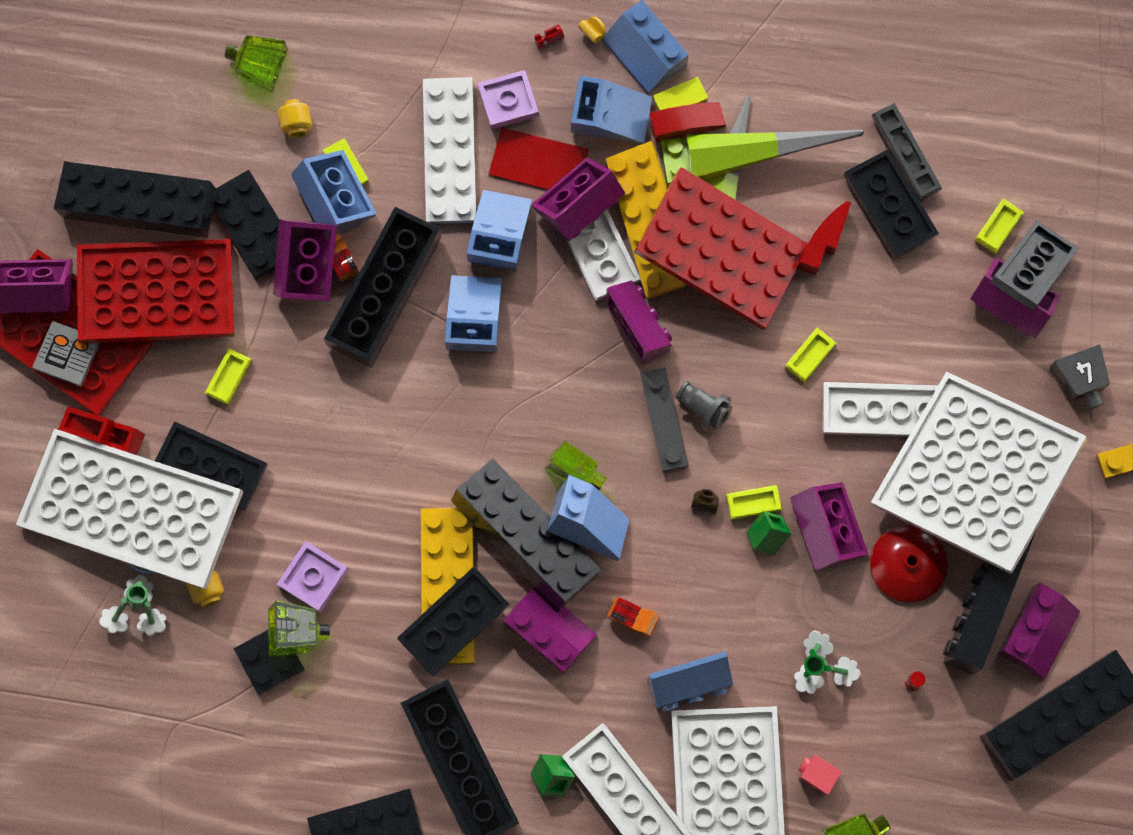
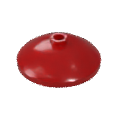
[870,525,948,603]

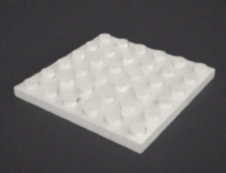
[871,372,1087,574]

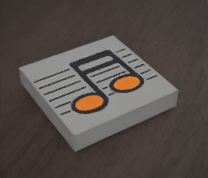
[32,321,100,387]

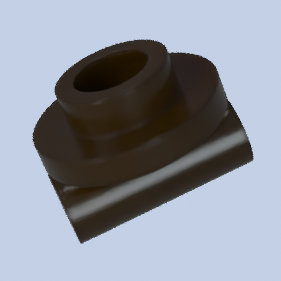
[691,489,719,514]

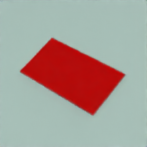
[488,127,589,190]

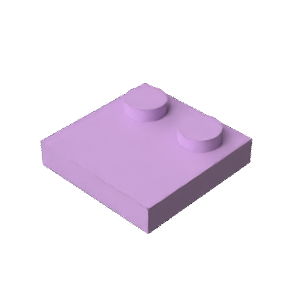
[477,70,539,130]
[277,541,350,613]

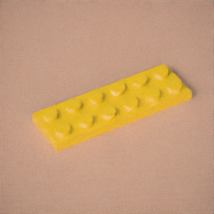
[606,141,687,299]
[421,508,475,664]

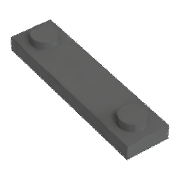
[872,103,942,201]
[640,368,688,472]

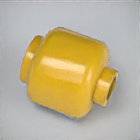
[278,99,312,138]
[186,570,224,608]

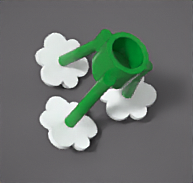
[99,575,166,636]
[794,631,861,694]

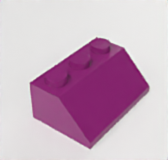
[531,157,625,241]
[273,219,337,301]
[970,257,1061,339]
[0,259,73,314]
[605,280,672,365]
[790,482,869,571]
[998,582,1080,680]
[503,587,597,675]

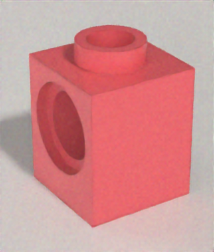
[798,755,842,796]

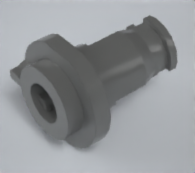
[676,381,732,432]

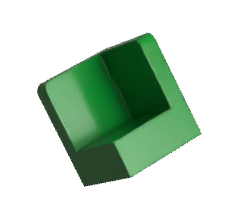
[746,511,791,555]
[531,754,575,797]

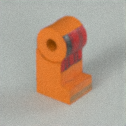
[333,229,359,283]
[607,597,660,639]

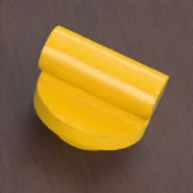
[578,17,605,43]

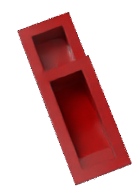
[648,102,726,142]
[797,201,851,275]
[58,406,145,455]

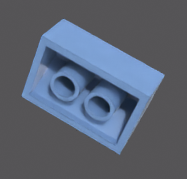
[602,0,689,94]
[291,150,377,234]
[647,651,733,712]

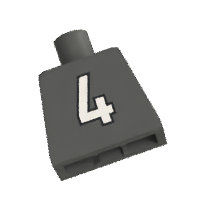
[1050,344,1110,410]

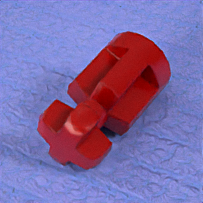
[534,24,565,48]
[905,671,926,691]

